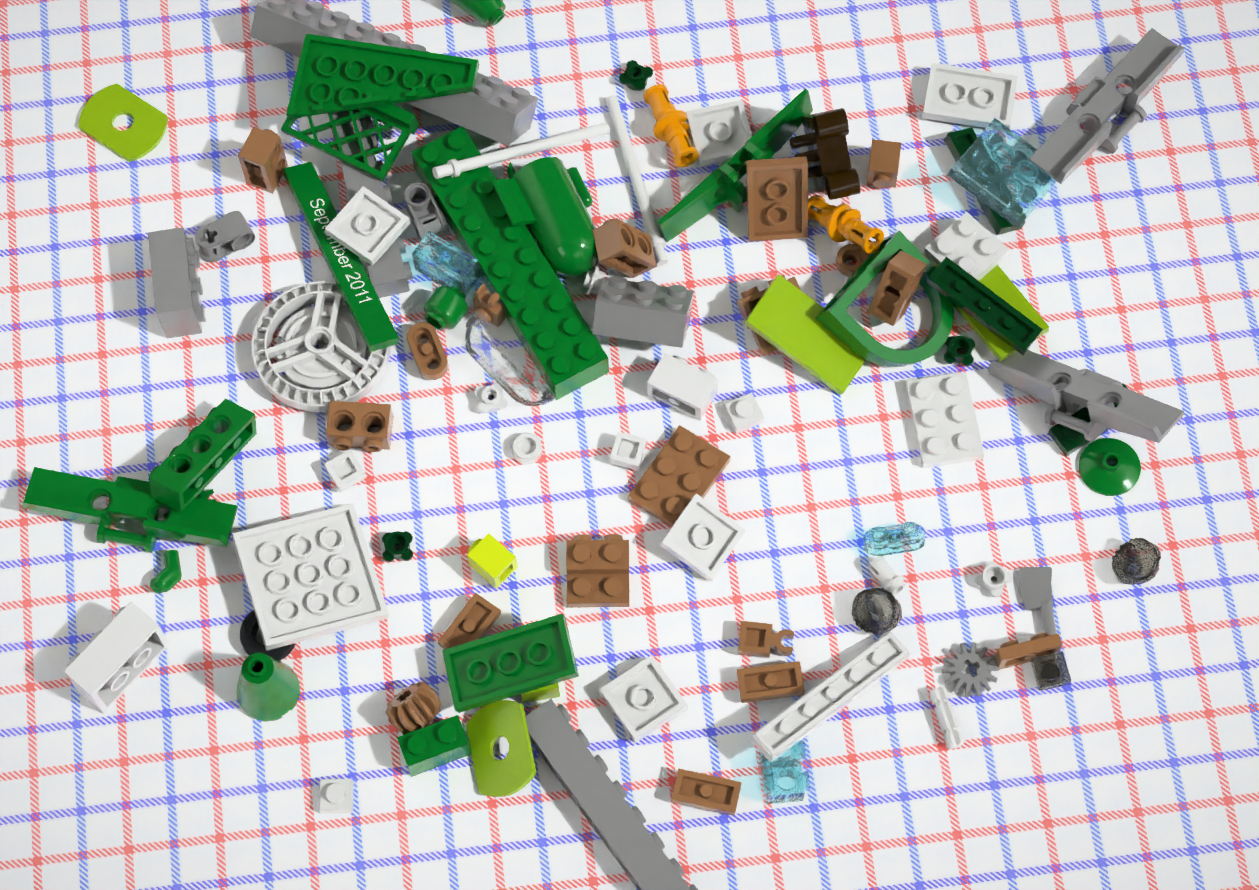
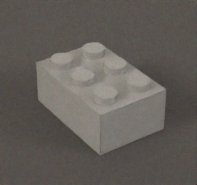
[148,227,206,339]
[592,276,694,348]

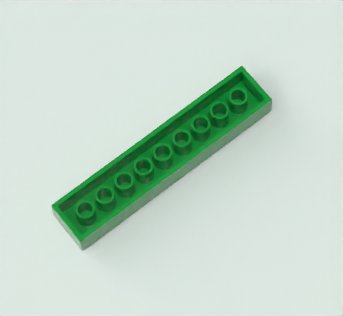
[411,127,609,400]

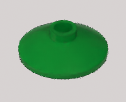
[1079,438,1141,496]

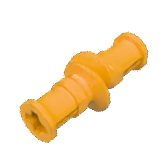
[643,84,699,168]
[808,195,884,254]

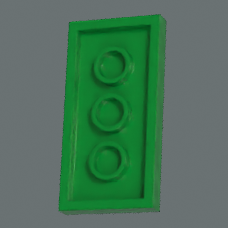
[442,613,579,713]

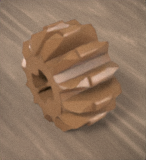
[385,681,442,735]

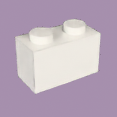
[647,353,718,421]

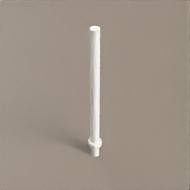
[606,95,668,266]
[432,122,610,179]

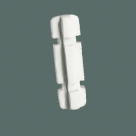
[929,687,964,749]

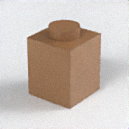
[866,139,901,188]

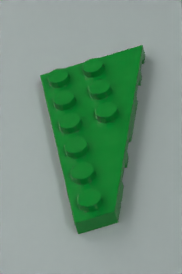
[286,34,480,119]

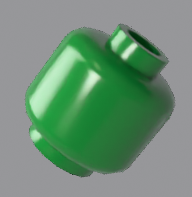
[423,286,468,331]

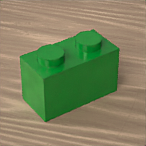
[397,715,471,777]

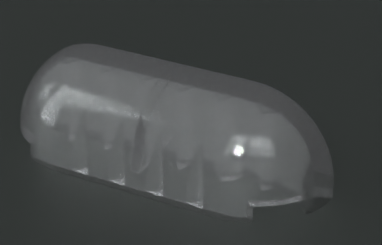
[465,314,556,407]

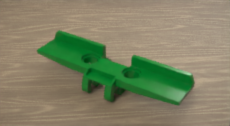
[657,88,813,242]
[21,467,238,553]

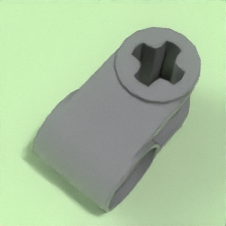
[404,182,449,243]
[195,211,256,262]

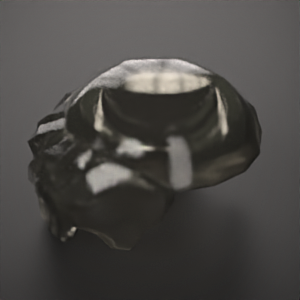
[1111,537,1161,585]
[851,587,902,635]

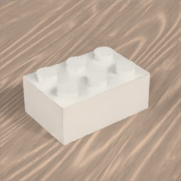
[63,601,170,714]

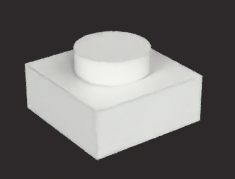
[724,392,765,434]
[609,431,647,471]
[324,449,367,492]
[320,778,354,814]

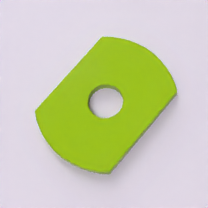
[78,83,168,162]
[466,700,537,797]

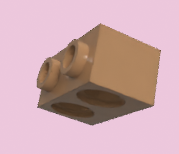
[238,127,288,194]
[593,218,657,278]
[867,251,927,326]
[326,401,394,452]

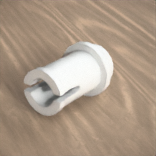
[867,556,906,597]

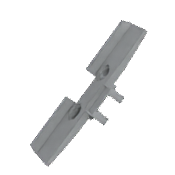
[1028,28,1185,184]
[988,350,1185,443]

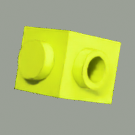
[467,533,518,589]

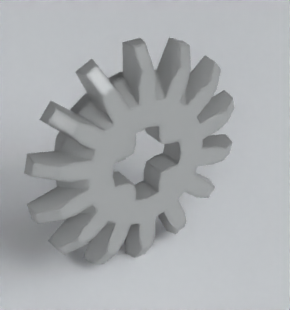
[941,642,999,698]

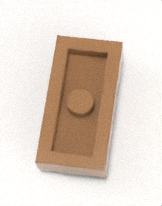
[438,593,501,650]
[995,632,1063,670]
[736,661,805,703]
[671,768,742,816]

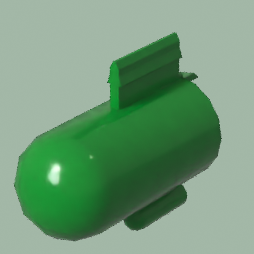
[492,157,599,277]

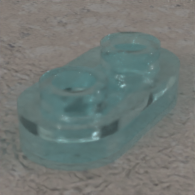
[863,522,926,556]

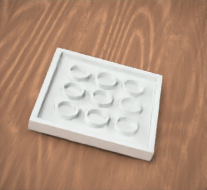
[232,503,389,651]

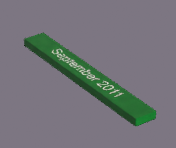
[283,162,399,352]

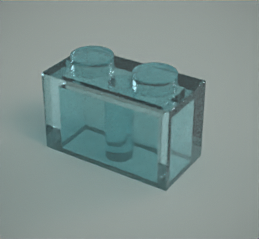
[412,231,481,295]

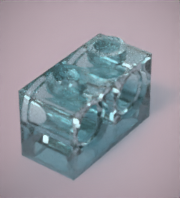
[759,740,810,805]

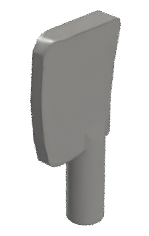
[1018,567,1057,636]

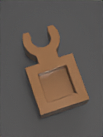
[473,284,506,327]
[738,621,794,658]

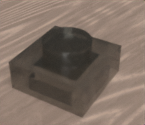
[1030,651,1071,691]

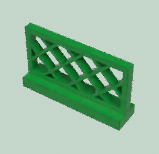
[281,104,419,181]

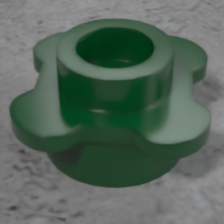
[619,60,653,91]
[944,336,976,366]
[382,531,413,562]

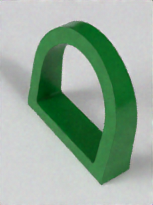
[815,230,954,367]

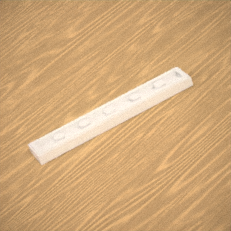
[750,631,911,763]

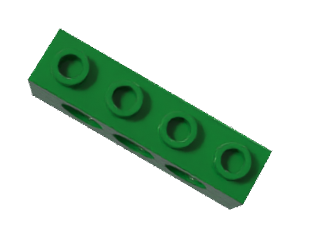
[149,398,257,513]

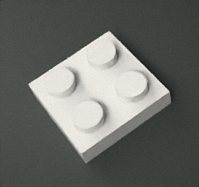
[686,100,752,167]
[325,186,410,266]
[924,212,1010,281]
[659,493,746,582]
[599,655,688,743]

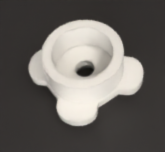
[582,266,606,295]
[474,382,508,414]
[975,561,1013,597]

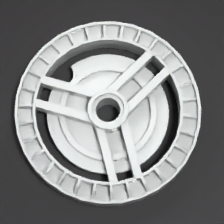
[251,281,391,412]

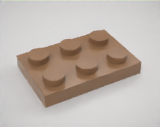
[746,157,808,242]
[628,425,731,527]

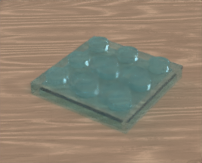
[947,118,1057,229]

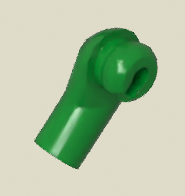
[150,550,182,594]

